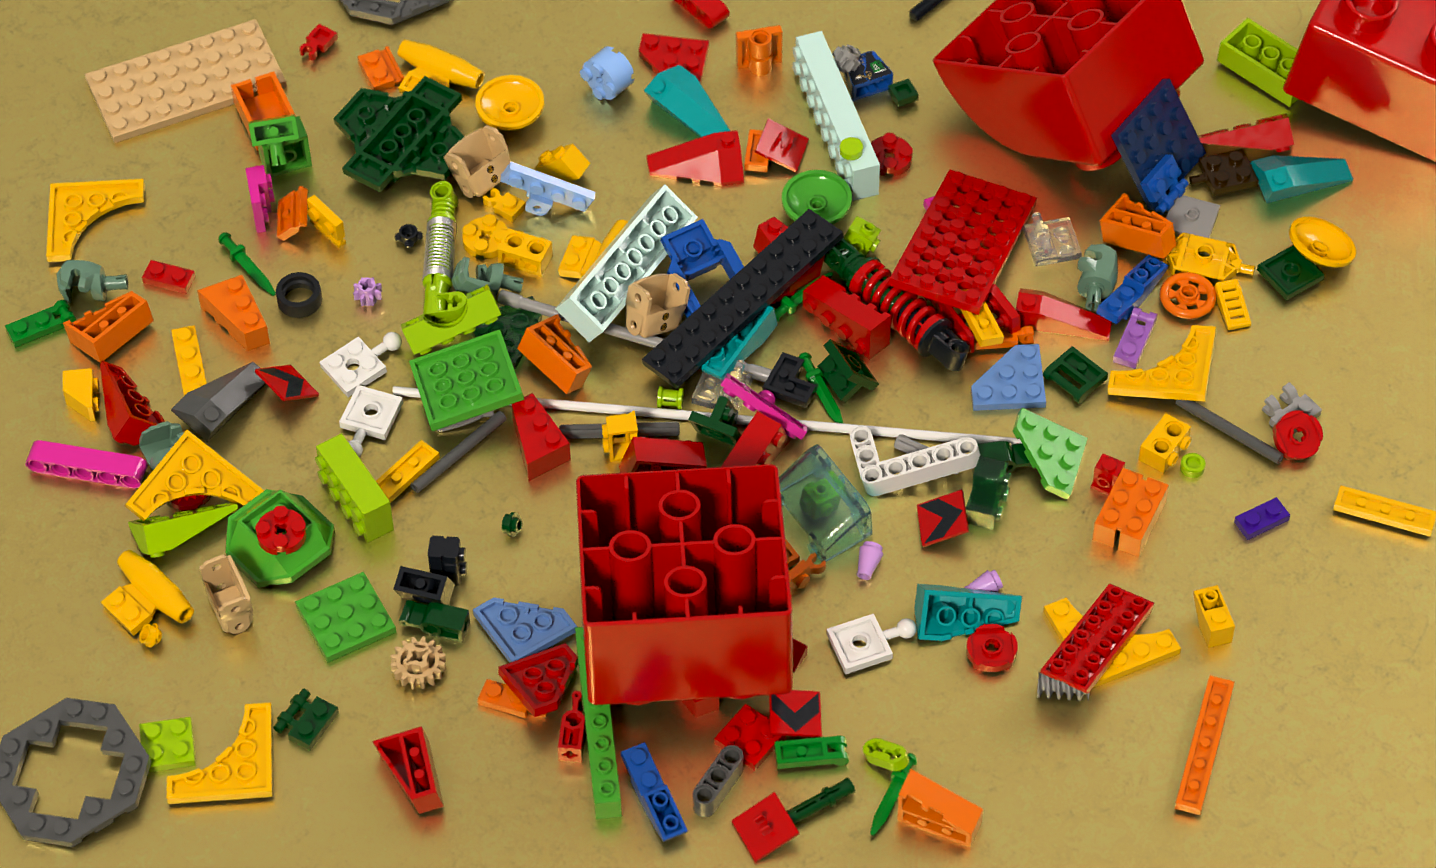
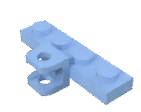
[500,162,595,216]

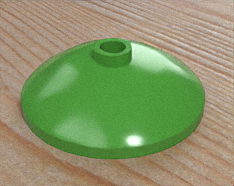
[782,170,852,224]

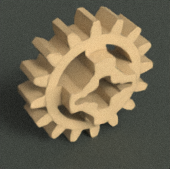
[390,637,446,689]

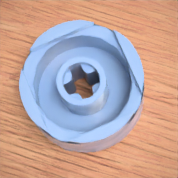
[580,46,634,100]

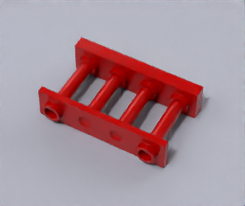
[924,261,1021,354]

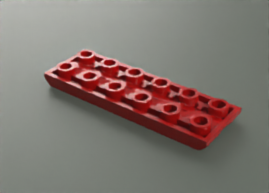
[1040,583,1154,694]

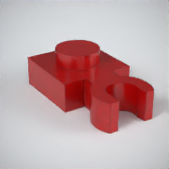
[299,24,338,61]

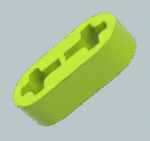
[863,738,909,771]

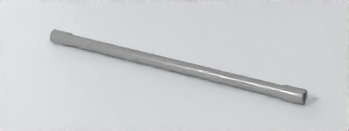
[498,290,773,382]

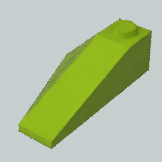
[128,502,238,558]

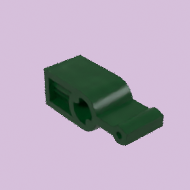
[970,441,1032,477]
[399,600,470,643]

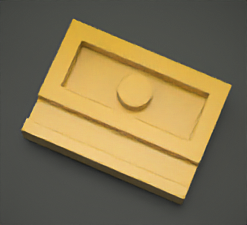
[307,195,346,248]

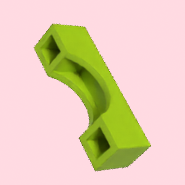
[401,284,501,355]

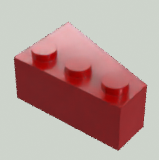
[753,217,825,294]
[512,393,571,481]
[721,411,790,467]
[619,437,707,473]
[372,726,444,814]

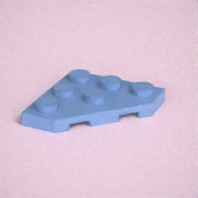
[971,344,1046,411]
[473,597,577,663]

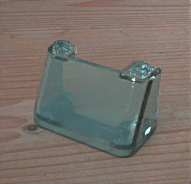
[779,444,873,562]

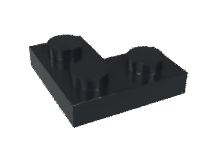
[762,352,817,408]

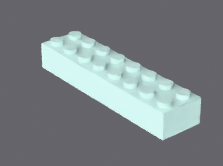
[792,31,880,201]
[555,184,698,342]

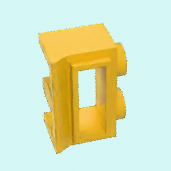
[601,410,638,462]

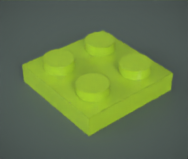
[139,717,196,773]

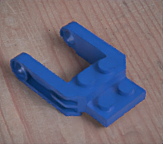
[660,219,744,318]

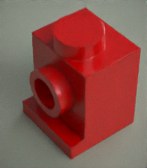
[1091,454,1125,496]

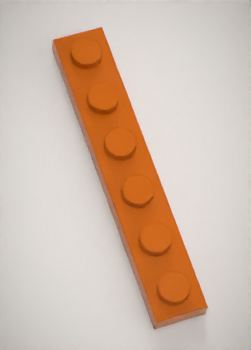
[1175,676,1235,815]

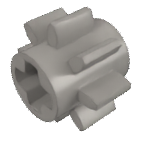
[832,44,861,73]

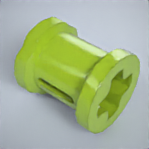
[657,386,684,410]

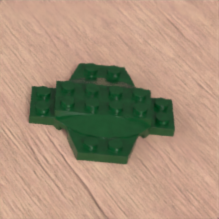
[334,76,465,192]

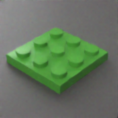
[295,571,396,663]

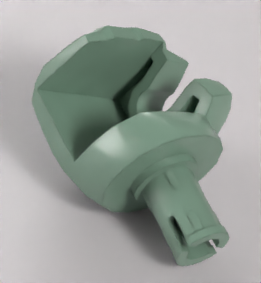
[1077,244,1118,311]
[451,257,524,297]
[56,260,129,303]
[139,421,184,470]

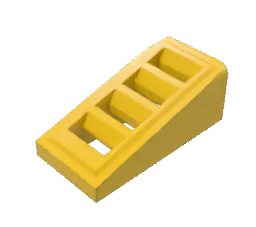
[1215,279,1251,331]

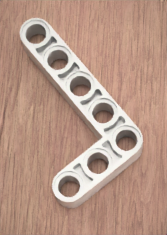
[850,425,981,496]

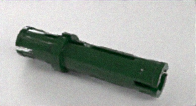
[787,777,855,824]

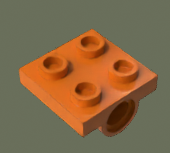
[736,25,782,76]

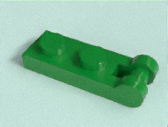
[5,300,76,348]
[774,736,849,769]

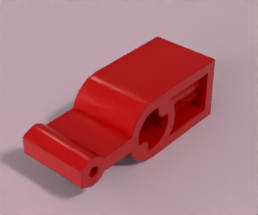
[558,691,586,763]

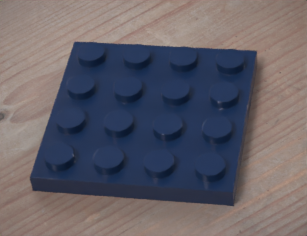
[1111,79,1206,210]

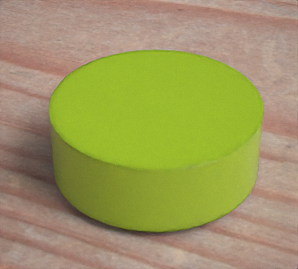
[840,137,863,160]
[1180,453,1206,478]

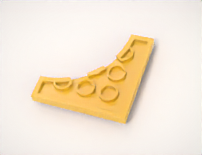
[46,179,145,262]
[1108,325,1216,402]
[125,430,264,521]
[1043,598,1181,689]
[167,703,273,804]

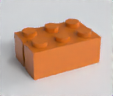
[231,71,296,151]
[1092,468,1169,557]

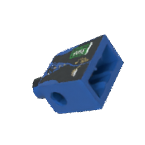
[844,48,893,101]

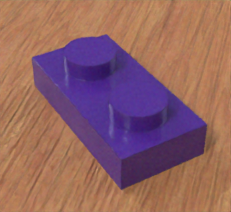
[1234,497,1290,540]

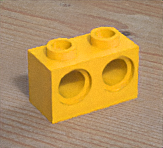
[497,228,553,277]
[1138,413,1192,474]

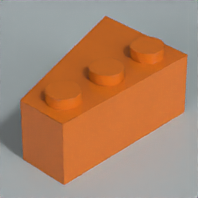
[1100,193,1176,259]
[197,275,270,351]
[63,291,154,363]
[517,314,592,394]
[897,769,983,847]

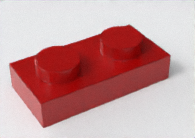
[142,260,196,294]

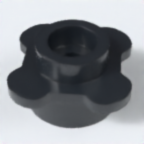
[395,224,423,248]

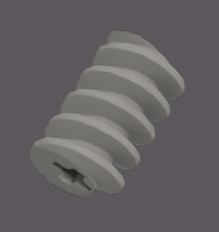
[1037,672,1090,701]

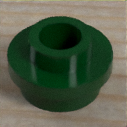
[502,512,523,537]

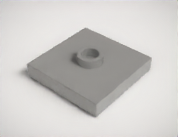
[1166,195,1220,238]

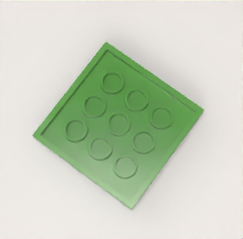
[409,329,525,431]

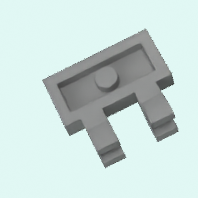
[1262,382,1322,433]

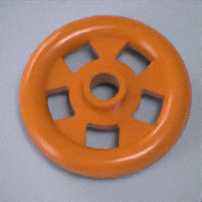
[1159,272,1217,319]

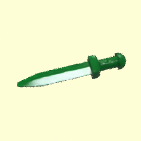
[218,232,276,296]
[774,272,833,322]
[799,352,843,423]
[870,753,917,836]

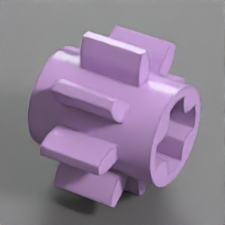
[353,277,382,306]

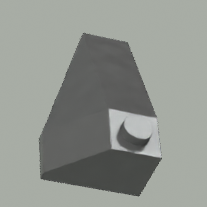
[171,362,266,442]

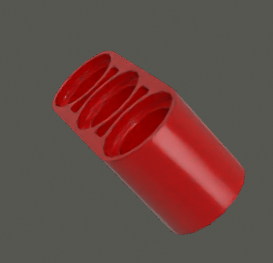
[675,0,730,29]

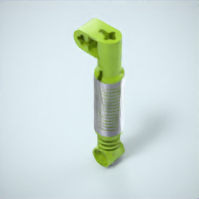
[422,181,466,323]

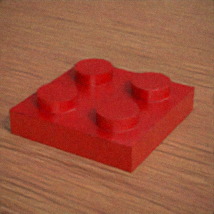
[714,704,786,771]

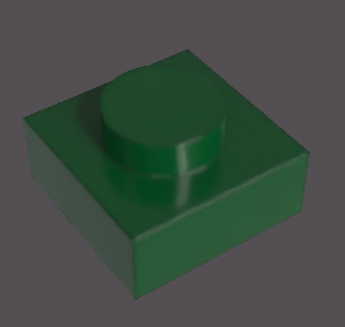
[888,78,919,107]

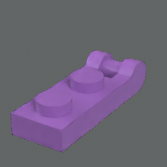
[1113,307,1158,369]

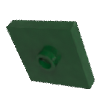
[1257,245,1325,301]

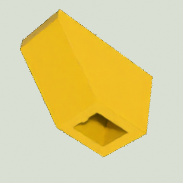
[534,143,590,182]
[63,368,100,422]
[1193,585,1235,648]

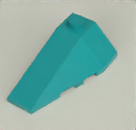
[644,65,730,138]
[1251,155,1353,204]
[701,306,778,380]
[914,584,1022,641]

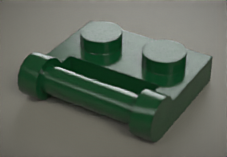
[1043,346,1108,404]

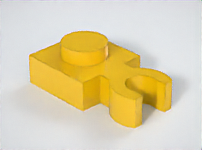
[483,188,526,223]

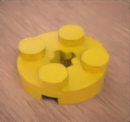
[462,214,508,259]

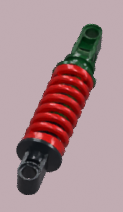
[824,239,969,371]

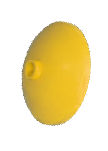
[475,75,544,130]
[1289,217,1356,268]

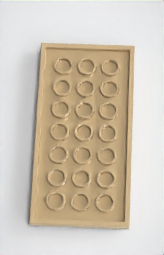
[85,19,287,143]

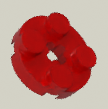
[871,132,913,176]
[1273,410,1323,460]
[255,506,307,555]
[966,624,1018,672]

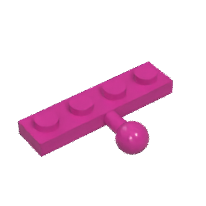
[721,373,808,440]

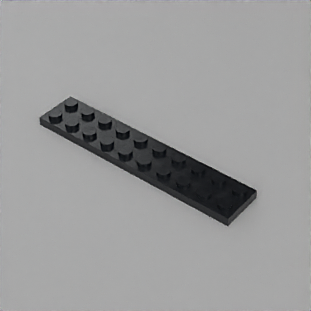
[642,209,844,389]

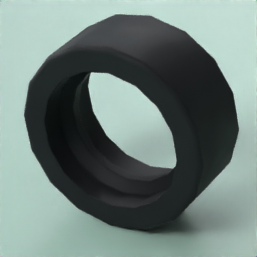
[276,272,322,318]

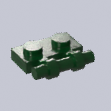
[273,689,339,750]

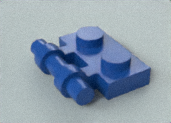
[1140,154,1189,215]

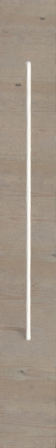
[393,386,1023,445]

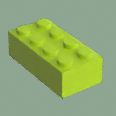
[1217,18,1298,107]
[315,433,394,543]

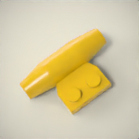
[398,40,485,94]
[558,220,628,279]
[101,550,194,636]

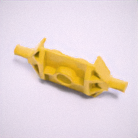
[1166,233,1255,281]

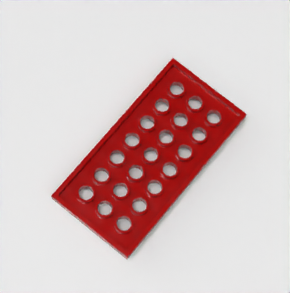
[888,169,1037,315]

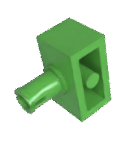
[248,114,299,166]

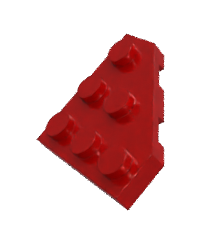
[639,33,709,84]
[498,643,578,718]

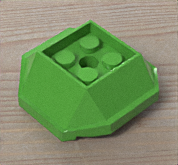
[225,489,335,588]

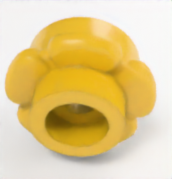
[139,623,162,648]

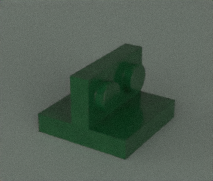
[817,339,879,403]
[688,396,741,446]

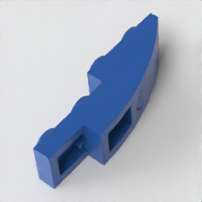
[1096,255,1168,324]
[621,742,688,842]

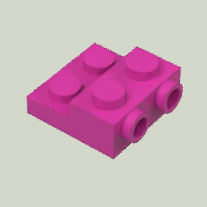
[245,165,275,233]

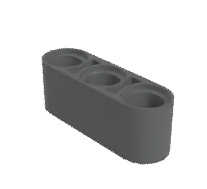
[693,745,743,817]

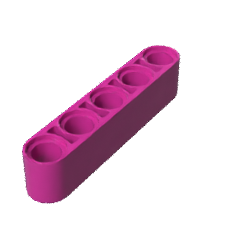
[25,440,148,488]

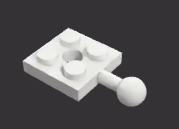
[319,332,402,397]
[339,385,403,457]
[826,614,917,674]

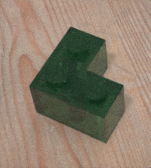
[966,456,1012,530]

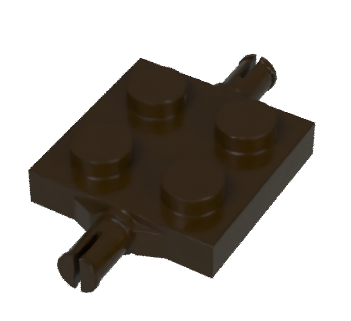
[1189,149,1259,196]

